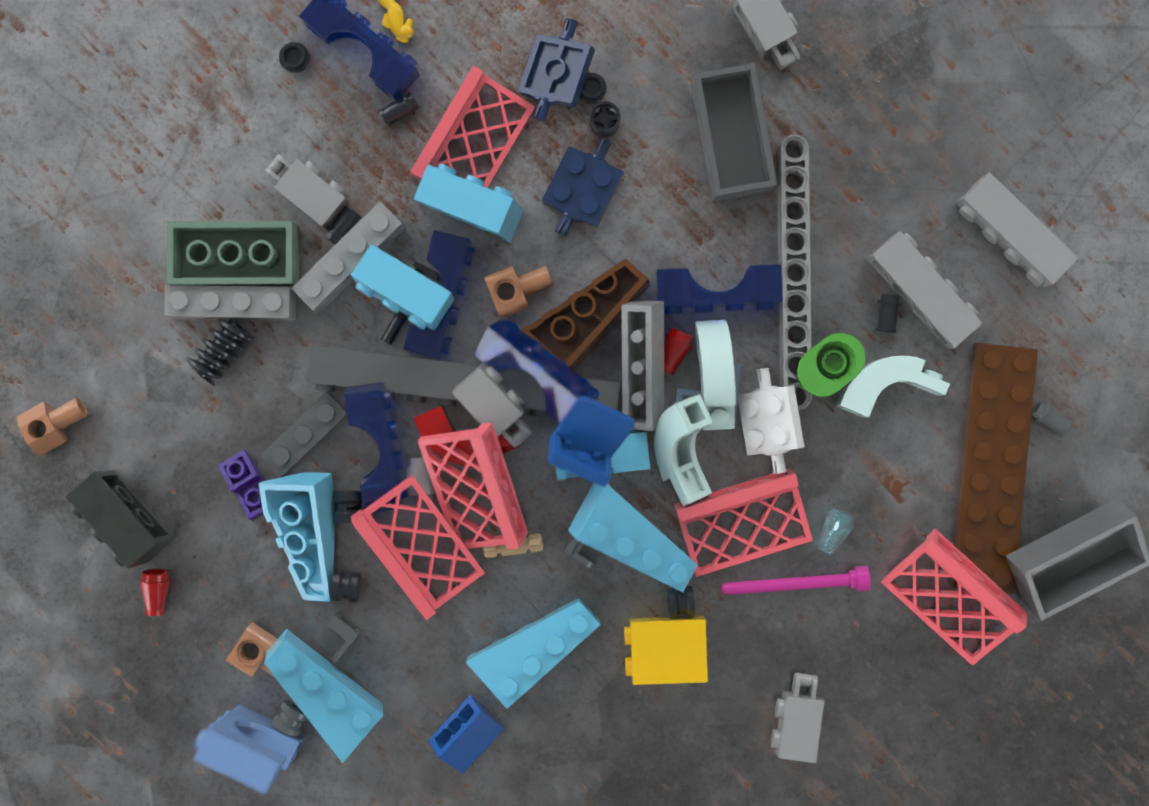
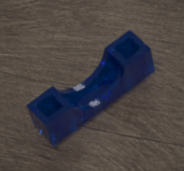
[298,0,420,101]
[403,230,476,361]
[655,264,783,315]
[474,317,600,423]
[343,382,408,513]

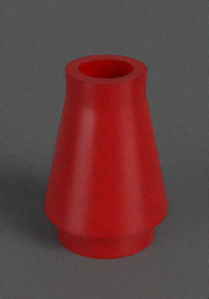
[664,327,694,375]
[139,569,171,616]

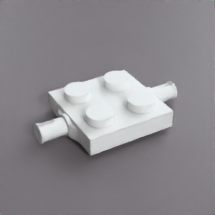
[738,368,805,474]

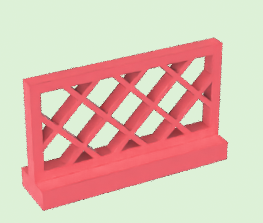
[409,65,535,188]
[418,422,529,550]
[673,468,813,577]
[351,475,485,620]
[881,529,1028,666]

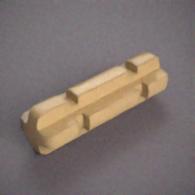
[483,533,543,558]

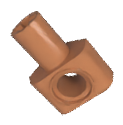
[484,266,553,319]
[17,397,88,457]
[226,622,278,677]

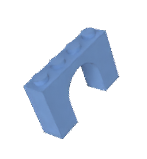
[193,704,305,794]

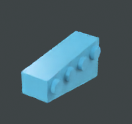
[568,483,698,592]
[465,597,601,709]
[264,629,384,763]

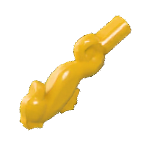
[377,0,414,44]

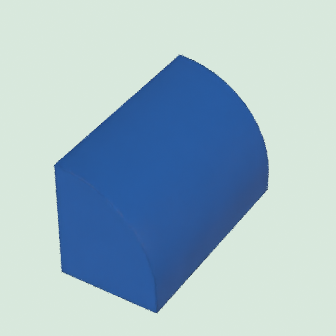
[428,695,505,774]

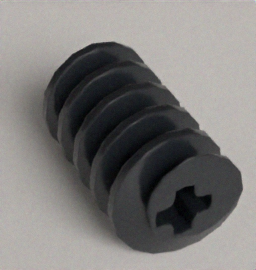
[186,318,254,386]

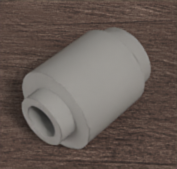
[405,457,436,502]

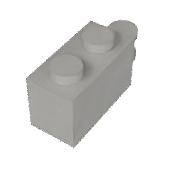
[732,0,800,70]
[264,154,350,229]
[452,363,532,448]
[771,672,824,763]

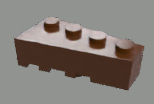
[519,258,651,376]

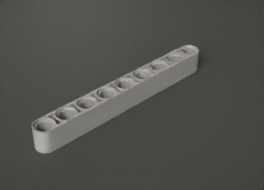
[777,135,812,410]

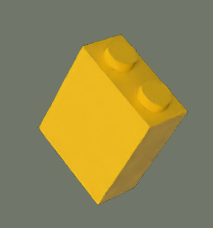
[624,616,708,685]

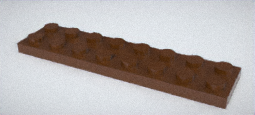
[949,343,1038,594]

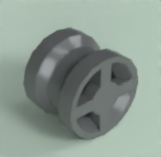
[271,700,308,738]

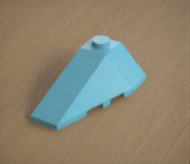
[259,472,336,602]

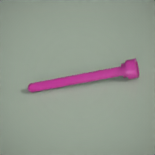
[720,566,871,595]

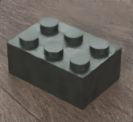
[65,470,174,569]

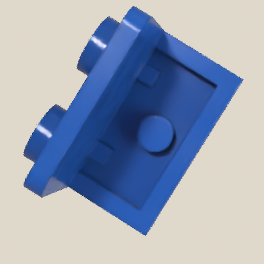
[548,396,634,487]

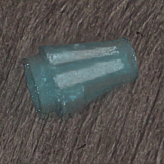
[817,507,855,555]

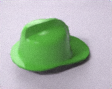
[797,333,866,397]

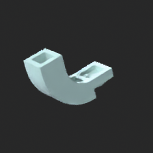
[695,319,736,430]
[835,356,950,418]
[654,394,713,506]

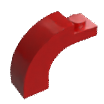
[413,406,520,467]

